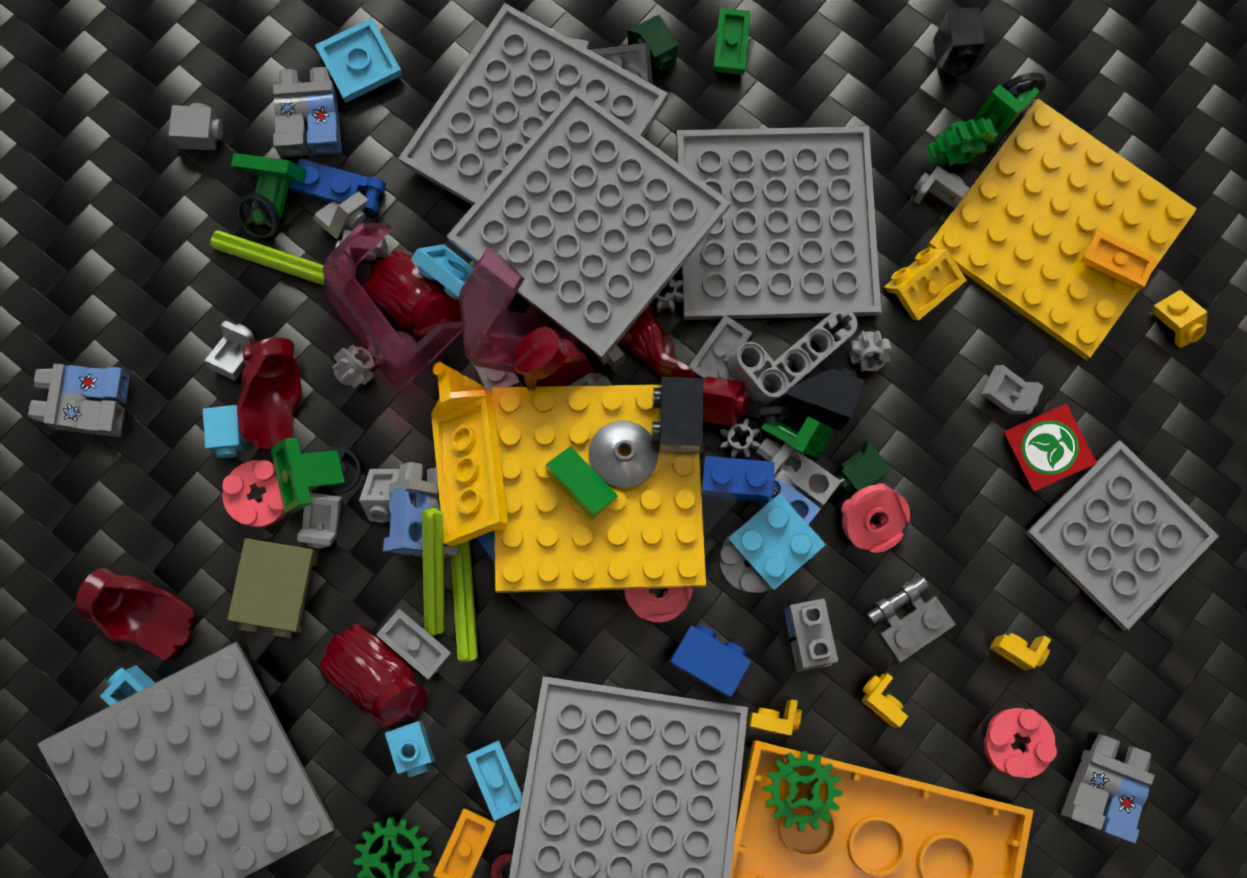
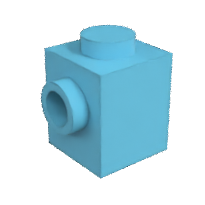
[203,405,247,458]
[100,665,155,706]
[385,721,435,778]

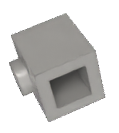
[169,103,223,150]

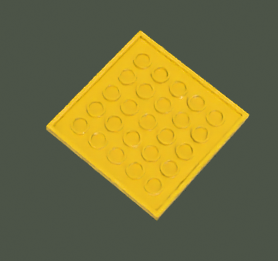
[927,99,1197,360]
[492,385,706,593]

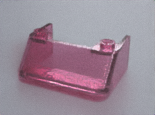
[323,223,468,384]
[459,246,580,375]

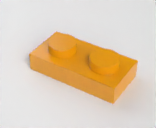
[1080,230,1158,290]
[433,808,496,878]

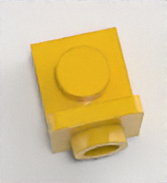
[990,633,1051,670]
[861,673,909,728]
[747,699,802,736]

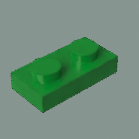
[713,8,751,75]

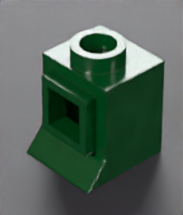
[627,14,678,71]
[836,440,891,496]

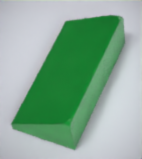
[545,446,618,520]

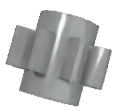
[650,278,684,314]
[849,330,892,372]
[332,345,375,388]
[720,418,760,460]

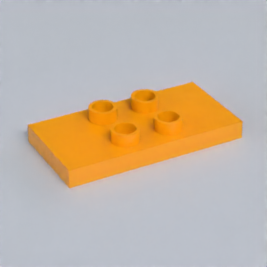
[730,740,1034,878]

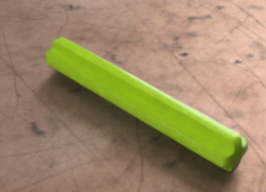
[210,230,336,287]
[422,508,445,636]
[451,540,478,662]

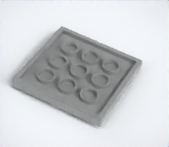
[1025,440,1219,631]

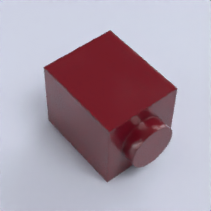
[703,376,749,427]

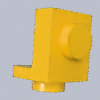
[1153,290,1208,348]

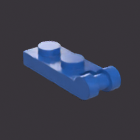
[290,158,387,215]

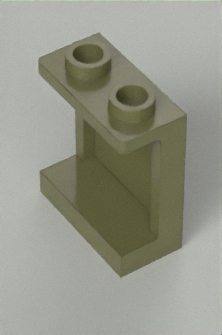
[227,538,319,638]

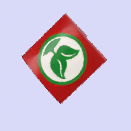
[1004,404,1097,492]

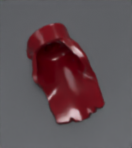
[364,250,464,341]
[618,305,696,378]
[513,327,595,391]
[237,338,302,451]
[76,568,196,662]
[320,624,428,728]

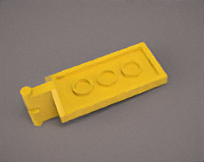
[431,362,508,547]

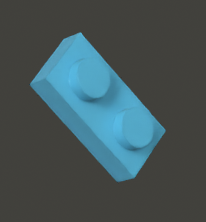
[466,740,523,821]

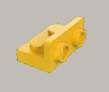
[884,247,967,321]

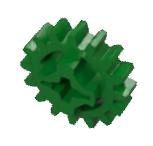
[925,118,998,167]
[763,751,843,831]
[353,817,433,878]

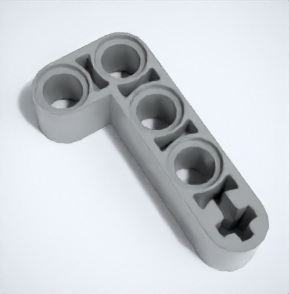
[727,308,858,405]

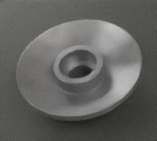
[589,421,658,488]

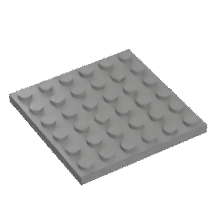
[398,3,668,205]
[447,87,731,360]
[676,126,881,320]
[38,641,334,878]
[509,676,748,878]

